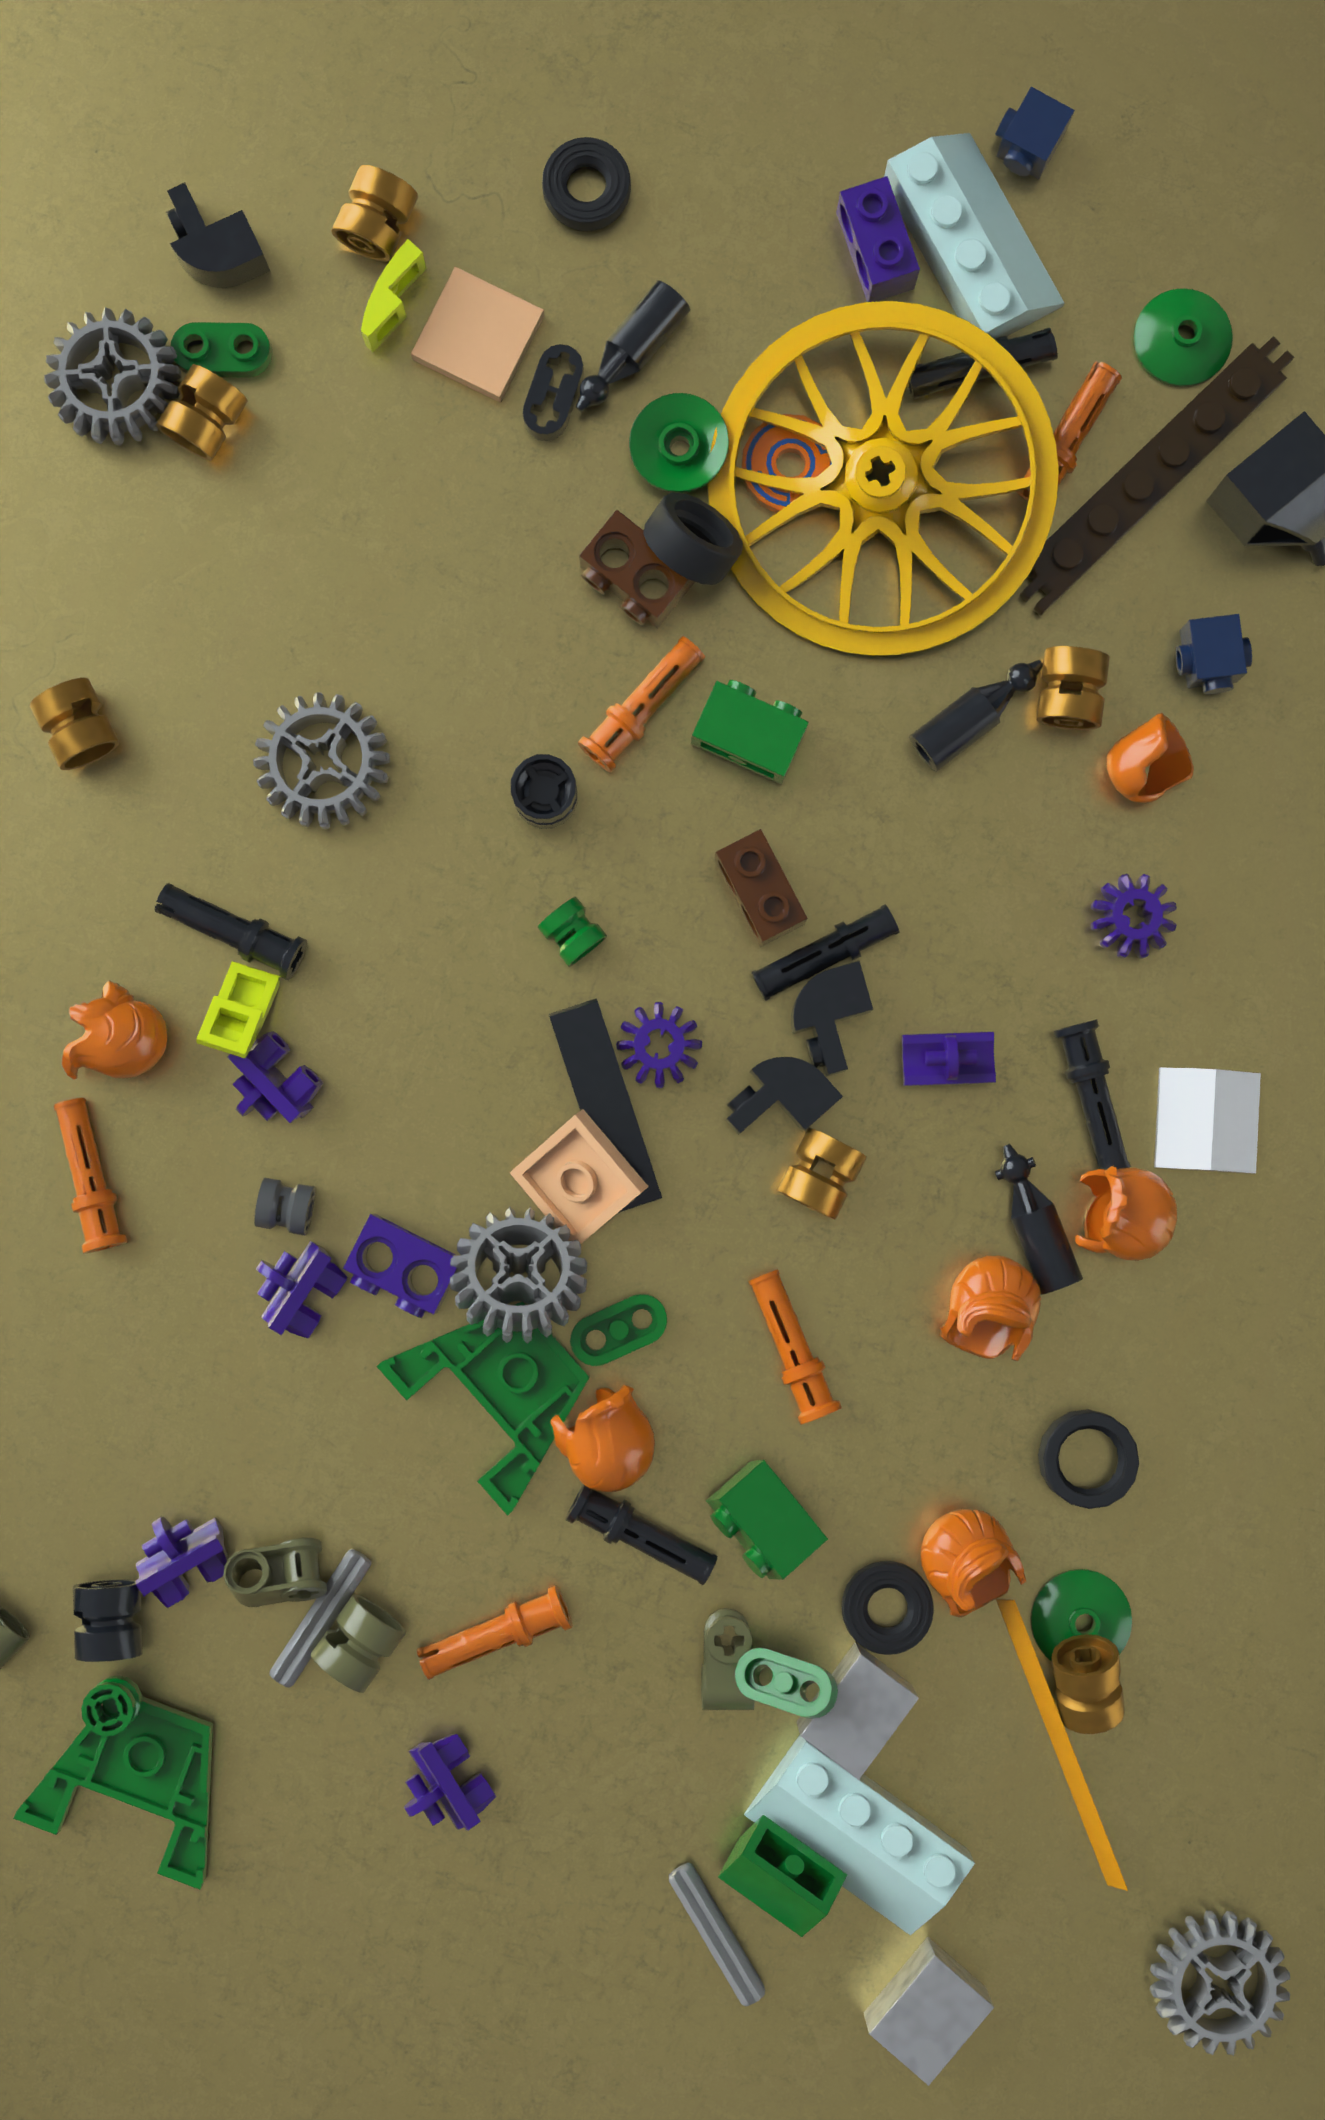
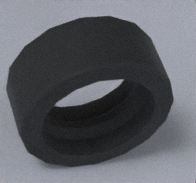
[643,492,743,585]
[1038,1409,1139,1509]

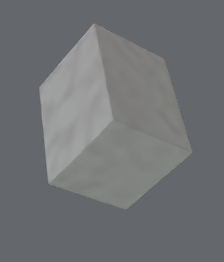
[797,1642,919,1780]
[864,1937,994,2086]

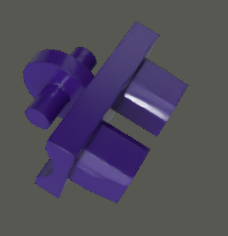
[228,1031,323,1123]
[902,1032,996,1086]
[256,1240,347,1339]
[136,1516,229,1608]
[404,1734,496,1830]

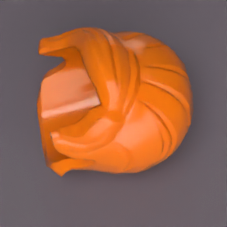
[62,980,168,1080]
[1075,1166,1177,1261]
[940,1255,1041,1361]
[550,1385,655,1492]
[921,1509,1026,1618]

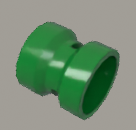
[538,897,607,967]
[81,1675,143,1737]

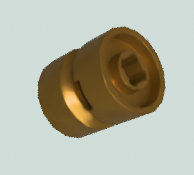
[331,165,418,262]
[156,364,248,461]
[1036,646,1110,730]
[29,677,120,770]
[777,1127,867,1220]
[1051,1634,1125,1734]

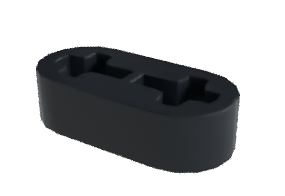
[523,344,584,441]

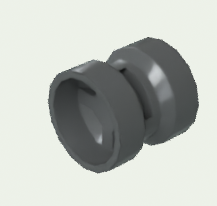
[254,1178,316,1236]

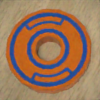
[742,414,832,513]

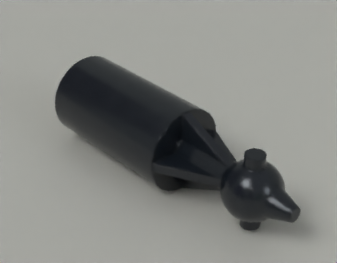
[576,280,691,412]
[909,660,1043,772]
[995,1144,1083,1295]

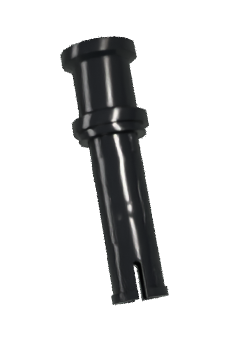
[155,883,307,980]
[1054,1019,1131,1170]
[565,1484,718,1585]

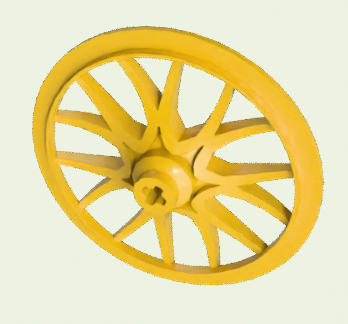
[708,301,1059,656]

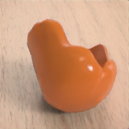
[1106,713,1194,803]

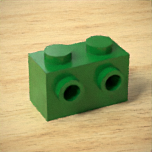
[691,680,809,784]
[706,1460,828,1580]
[718,1815,847,1937]

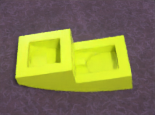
[361,239,427,352]
[196,961,280,1058]

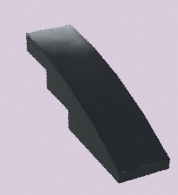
[549,998,662,1213]

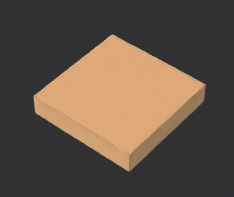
[411,267,544,403]
[510,1109,649,1244]

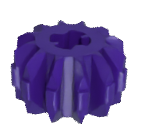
[1091,874,1177,959]
[616,1002,702,1088]

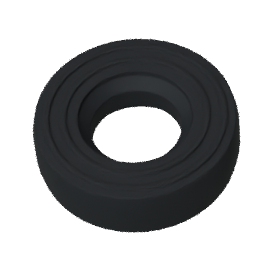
[542,137,631,231]
[842,1561,934,1655]

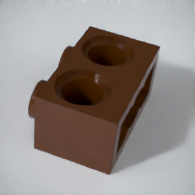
[579,510,695,629]
[715,829,808,948]

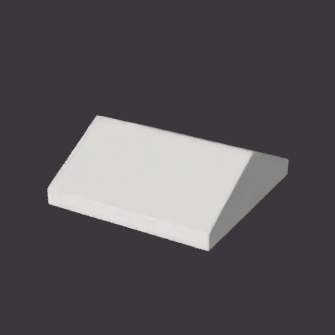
[1154,1067,1261,1174]

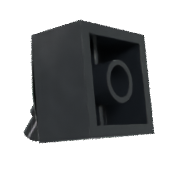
[1206,411,1325,566]

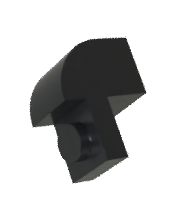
[166,182,270,288]
[791,961,873,1077]
[726,1057,843,1135]

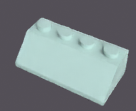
[884,133,1065,339]
[744,1735,975,1935]

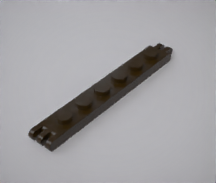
[1020,336,1295,616]

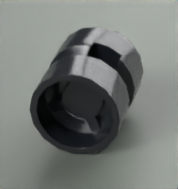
[511,754,578,829]
[73,1580,143,1662]

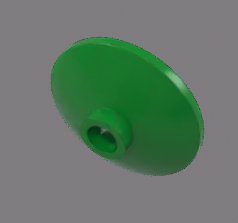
[1133,288,1233,387]
[629,393,729,493]
[1030,1569,1132,1661]

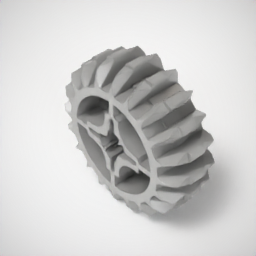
[44,307,181,446]
[253,692,390,829]
[450,1207,587,1344]
[1150,1910,1290,2056]

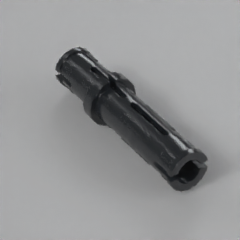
[908,328,1058,399]
[751,904,900,1001]

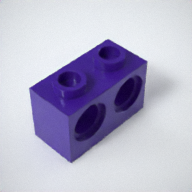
[836,176,920,302]
[343,1214,457,1318]

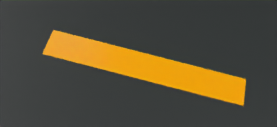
[996,1599,1128,1891]

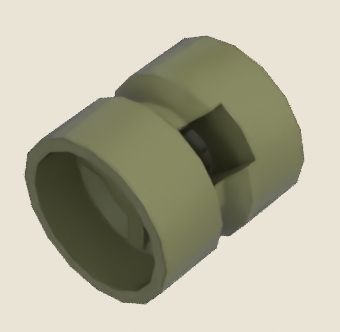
[311,1594,406,1693]

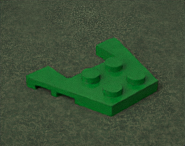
[376,1301,590,1516]
[13,1696,213,1890]

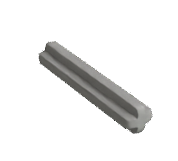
[269,1549,371,1688]
[669,1863,765,2006]

